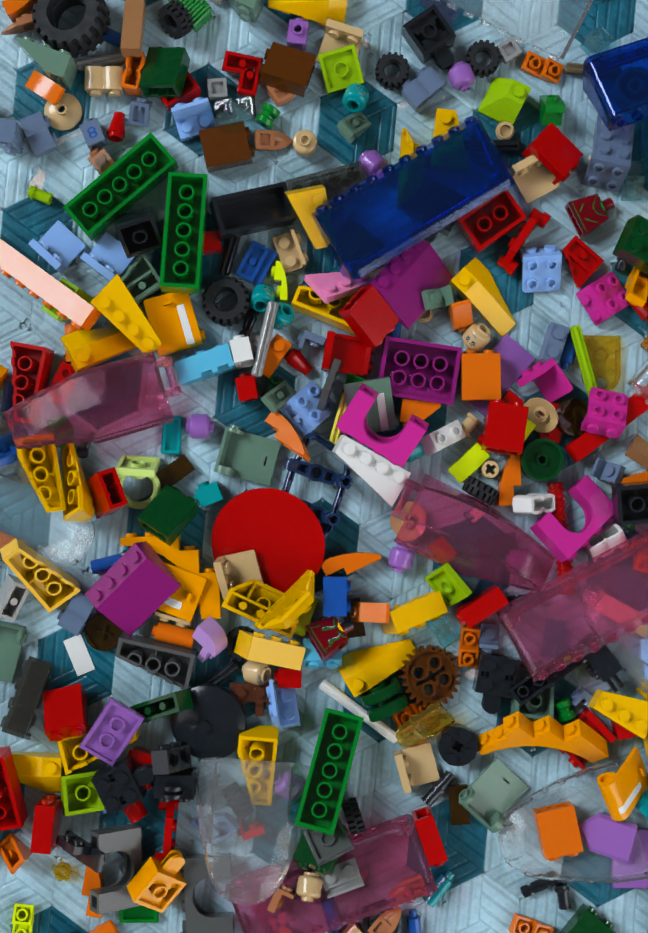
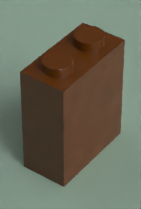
[258,42,317,98]
[199,121,255,173]

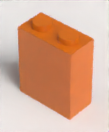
[460,350,501,402]
[532,801,584,861]

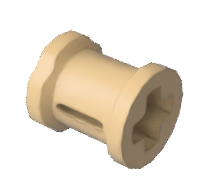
[461,412,481,438]
[480,461,499,478]

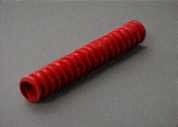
[546,482,576,595]

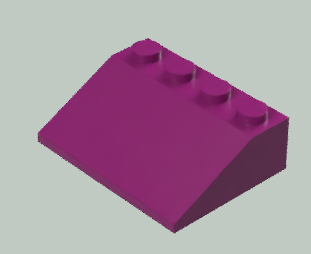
[368,232,453,330]
[379,336,462,405]
[85,541,182,636]

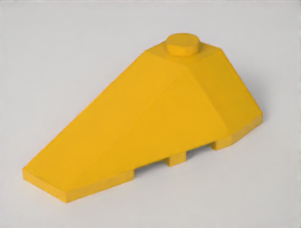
[267,0,347,26]
[449,257,516,337]
[60,327,137,373]
[15,435,66,513]
[61,441,95,523]
[338,639,416,698]
[237,725,279,806]
[11,751,65,792]

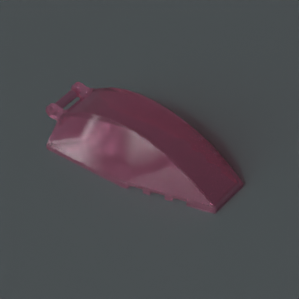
[4,350,182,449]
[391,474,555,593]

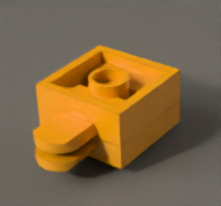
[126,850,187,913]

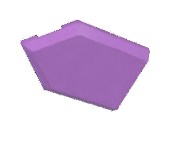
[578,813,638,864]

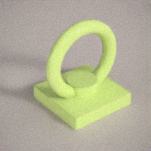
[115,455,161,509]

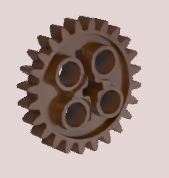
[399,645,461,708]

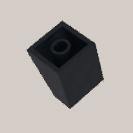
[114,206,163,259]

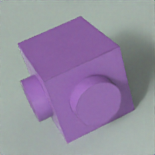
[287,18,309,51]

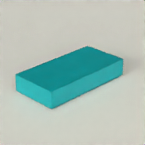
[161,415,183,455]

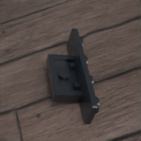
[56,830,105,873]

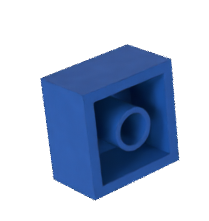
[323,576,351,617]

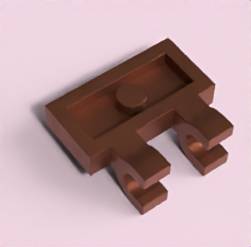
[230,682,269,716]

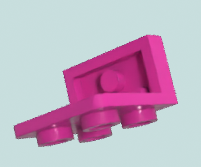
[576,272,629,326]
[516,357,573,402]
[581,387,628,439]

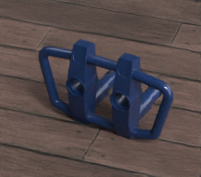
[282,432,353,541]

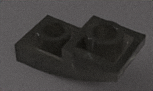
[214,96,256,121]

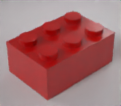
[455,186,527,254]

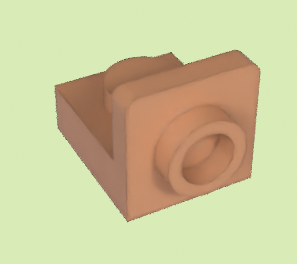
[87,147,115,175]
[267,884,296,913]

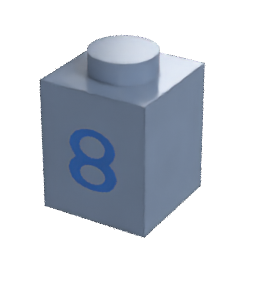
[79,118,109,151]

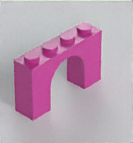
[336,383,429,467]
[530,475,613,563]

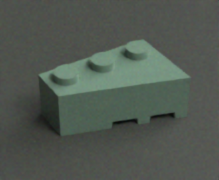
[122,253,160,305]

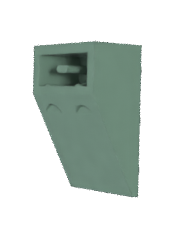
[15,36,78,90]

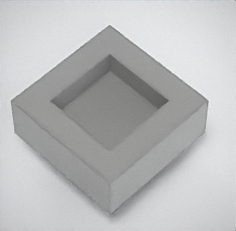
[496,36,522,64]
[207,78,228,100]

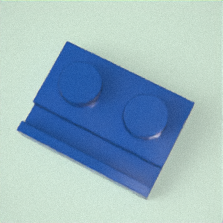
[235,240,278,286]

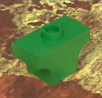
[539,95,565,126]

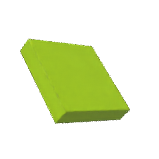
[318,44,364,94]
[424,562,472,607]

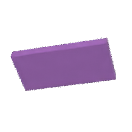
[456,334,535,416]

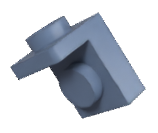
[128,96,153,128]
[296,330,326,351]
[591,458,626,484]
[479,623,500,652]
[570,687,593,710]

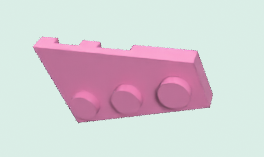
[304,270,372,304]

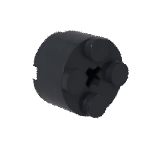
[436,723,477,766]

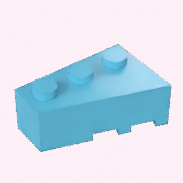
[174,343,237,386]

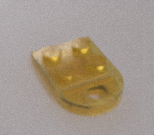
[581,335,621,391]
[396,701,456,748]

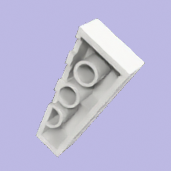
[332,435,411,507]

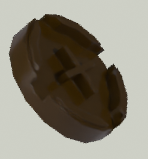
[557,398,588,436]
[85,613,124,651]

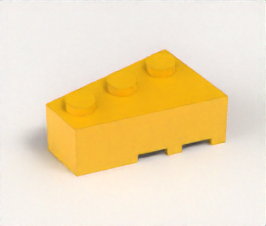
[234,630,306,671]

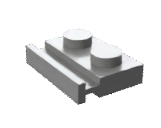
[320,857,364,899]

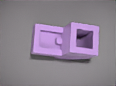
[192,616,228,663]

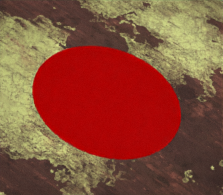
[211,488,325,593]

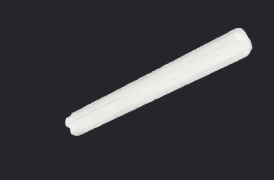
[319,679,400,744]

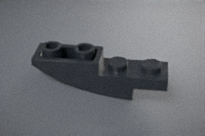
[509,648,582,706]

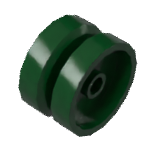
[520,438,564,481]
[359,678,409,722]

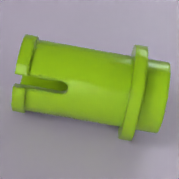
[27,185,53,205]

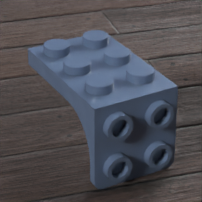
[582,114,635,192]

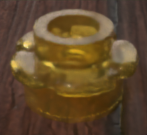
[53,862,72,881]

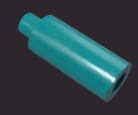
[423,870,455,907]

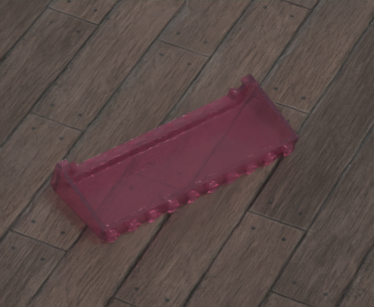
[497,529,648,682]
[229,814,438,933]

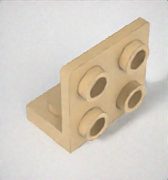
[316,18,364,64]
[509,155,560,204]
[213,549,264,600]
[393,742,440,794]

